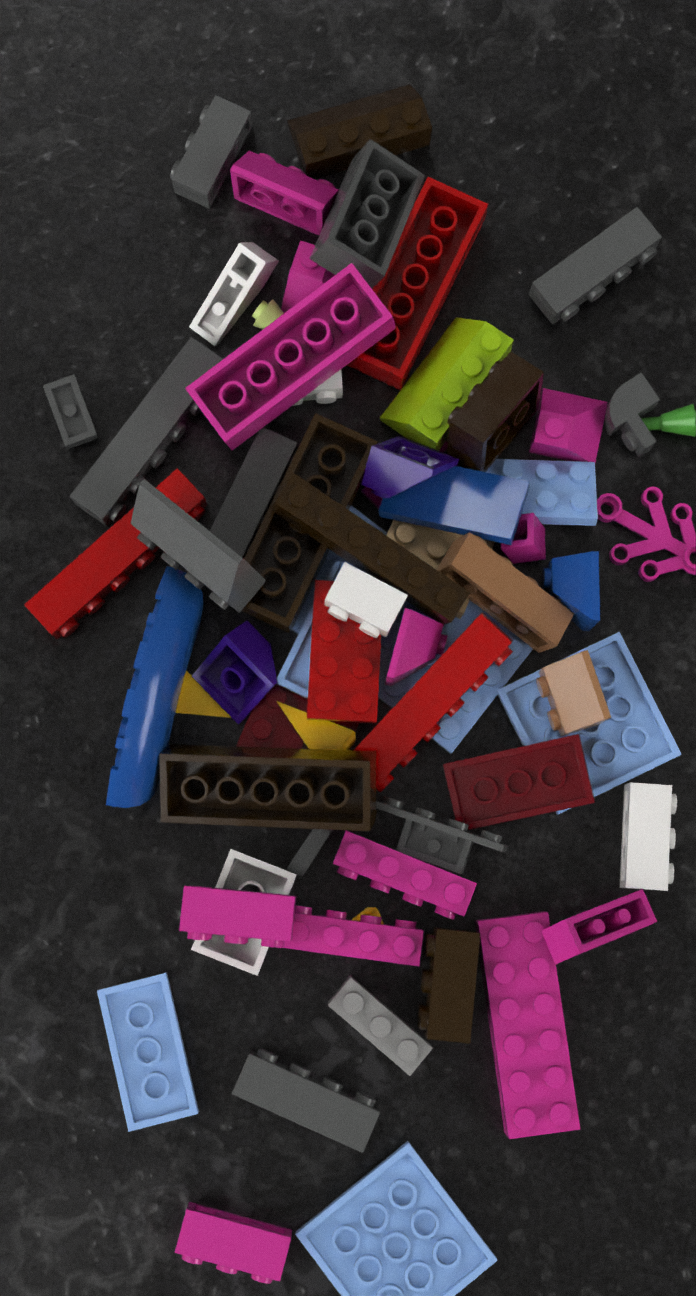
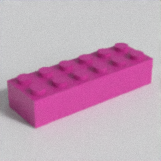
[185,263,396,450]
[474,911,580,1139]

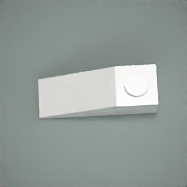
[189,242,279,346]

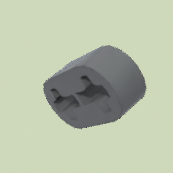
[286,829,333,880]

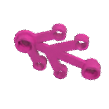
[597,486,696,582]

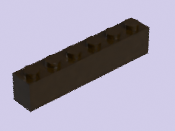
[269,473,470,625]

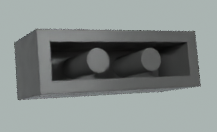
[170,95,253,209]

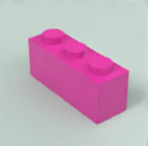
[541,889,657,964]
[175,1202,292,1284]

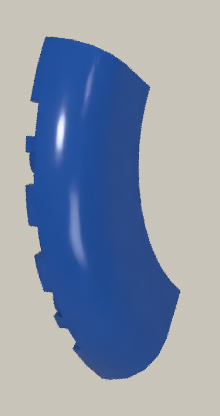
[106,566,203,808]

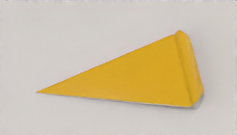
[175,671,231,718]
[276,701,356,750]

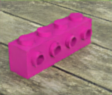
[333,831,477,920]
[283,905,424,966]

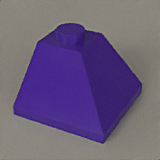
[361,436,459,498]
[192,621,277,725]

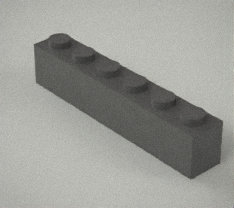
[70,337,223,527]

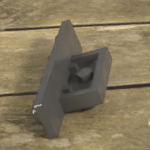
[376,796,509,874]

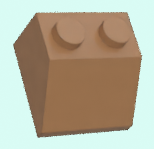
[536,650,611,737]

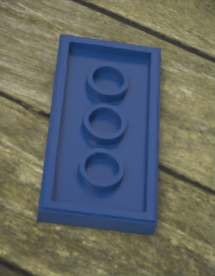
[378,466,530,545]

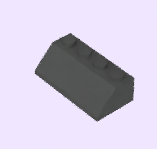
[131,479,266,613]

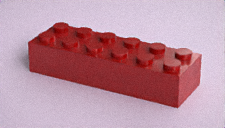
[347,177,488,390]

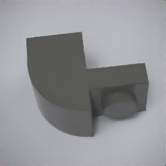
[604,372,660,457]

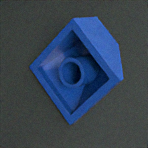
[542,551,600,631]

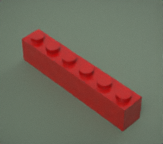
[24,468,207,640]
[353,612,513,793]

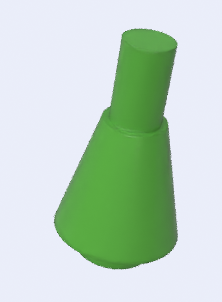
[641,403,696,437]

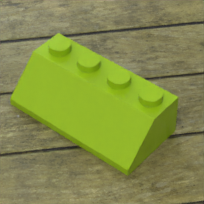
[380,317,514,451]

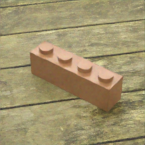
[437,532,574,653]

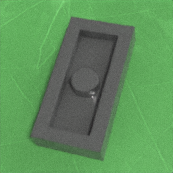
[43,374,98,450]

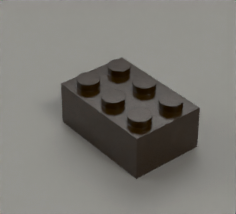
[446,351,544,472]
[417,927,480,1044]

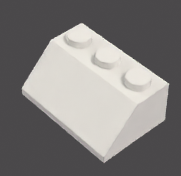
[191,849,297,976]

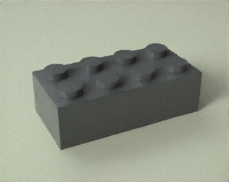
[310,139,425,288]

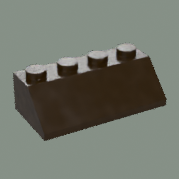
[287,84,432,179]

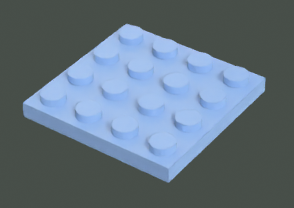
[497,632,682,815]
[295,1141,498,1296]

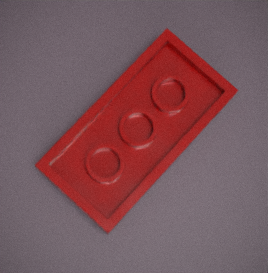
[307,580,381,723]

